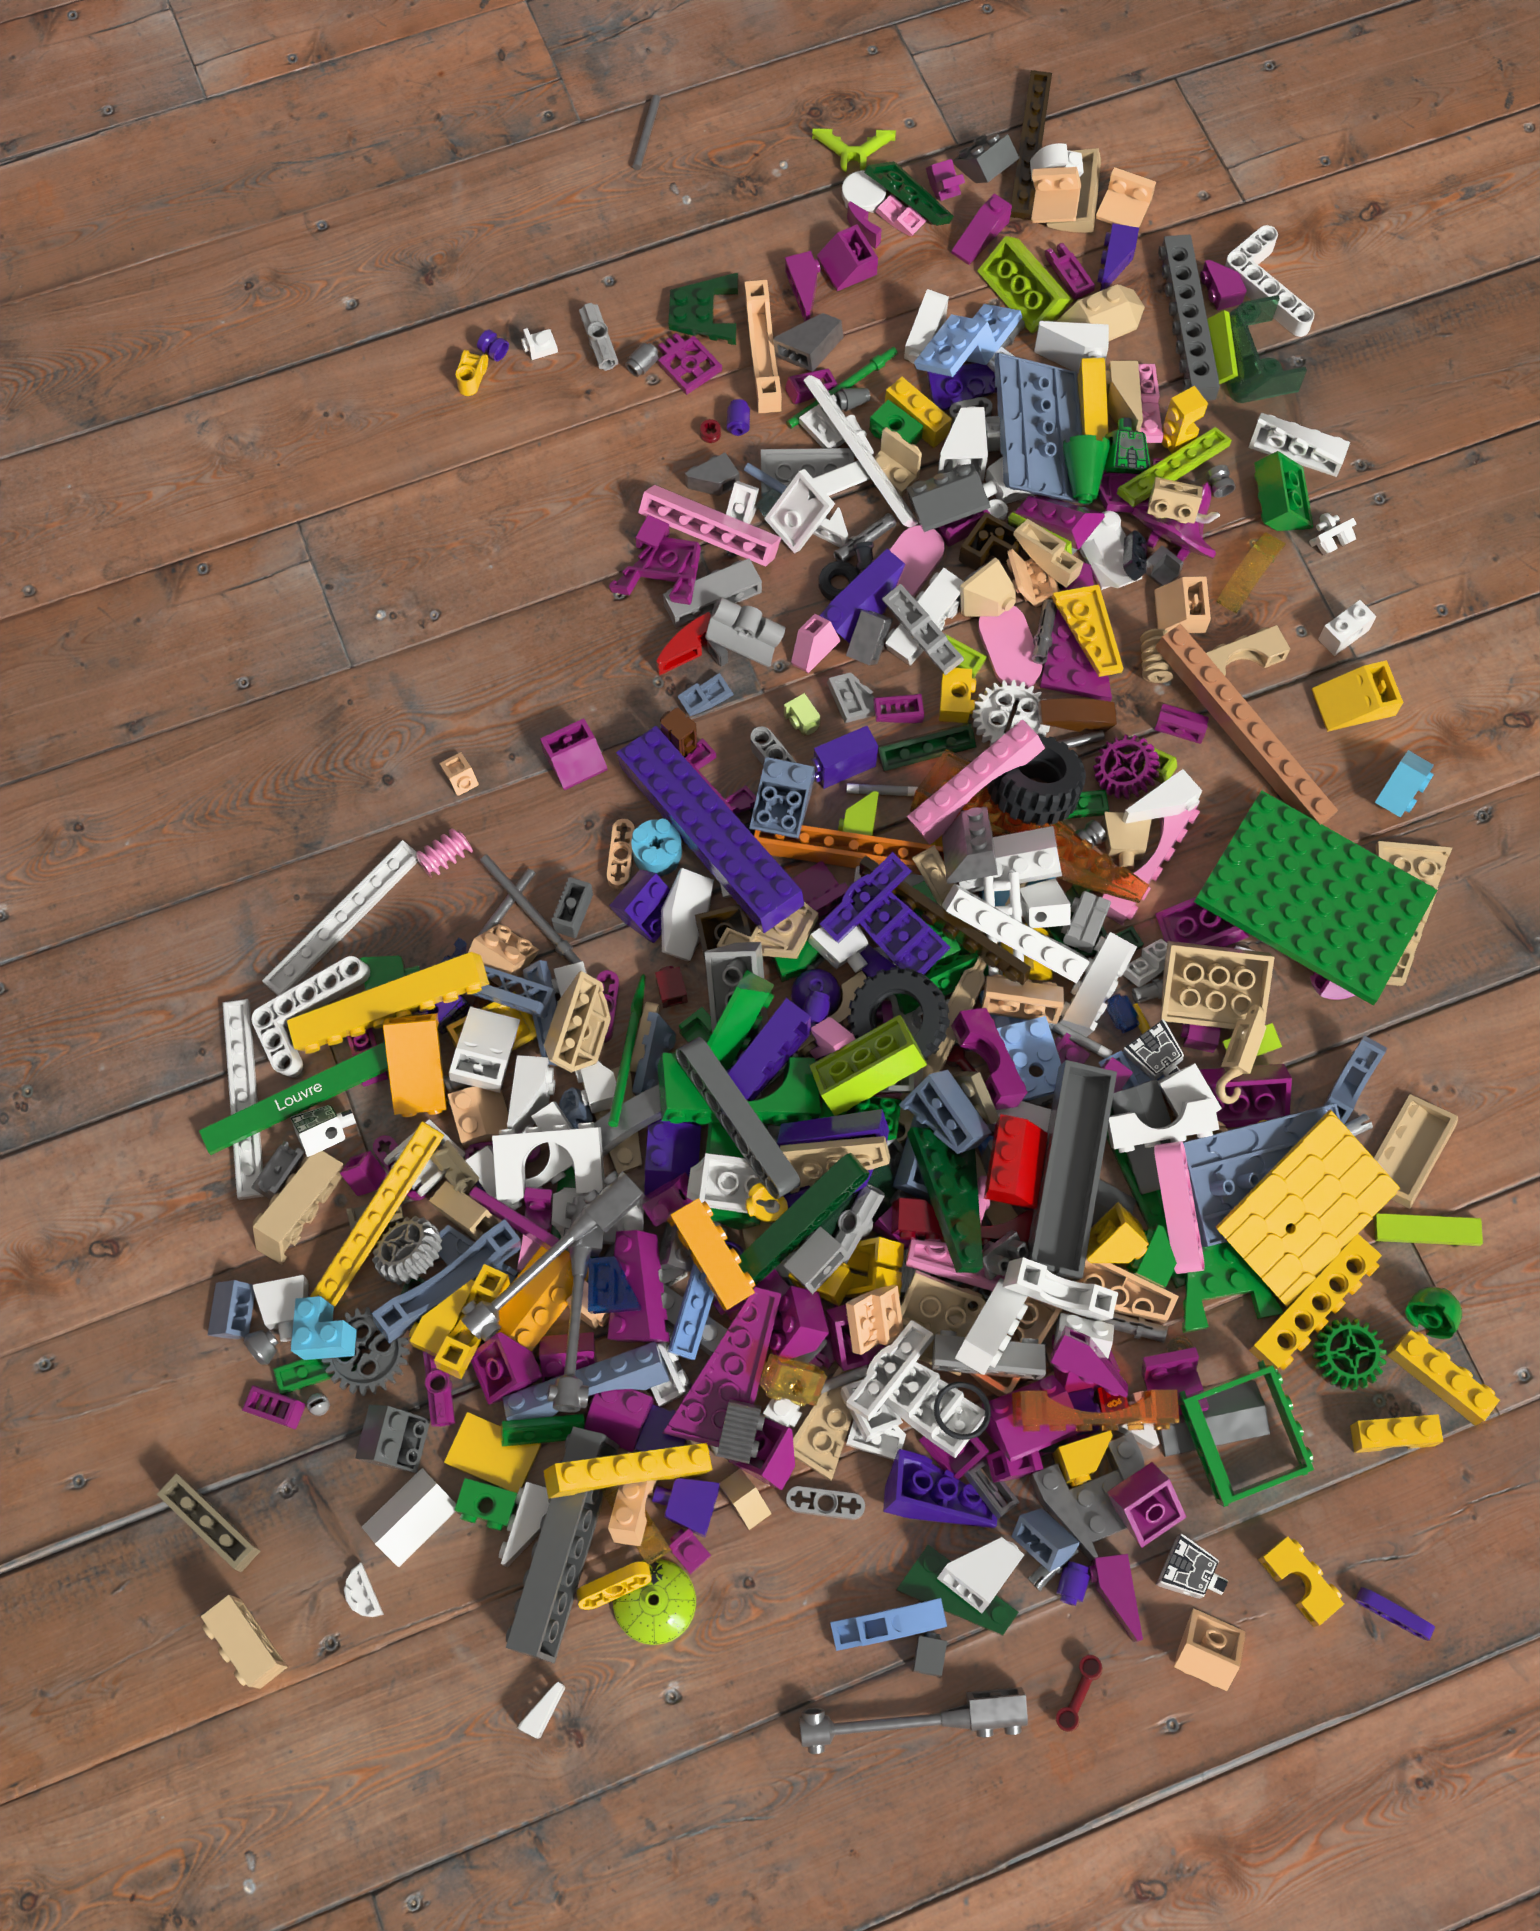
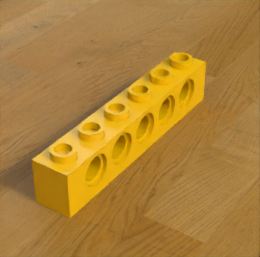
[1249,1234,1382,1370]

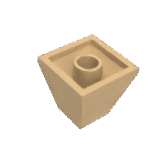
[960,558,1016,616]

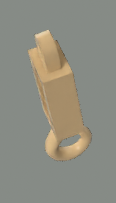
[1216,1004,1266,1104]

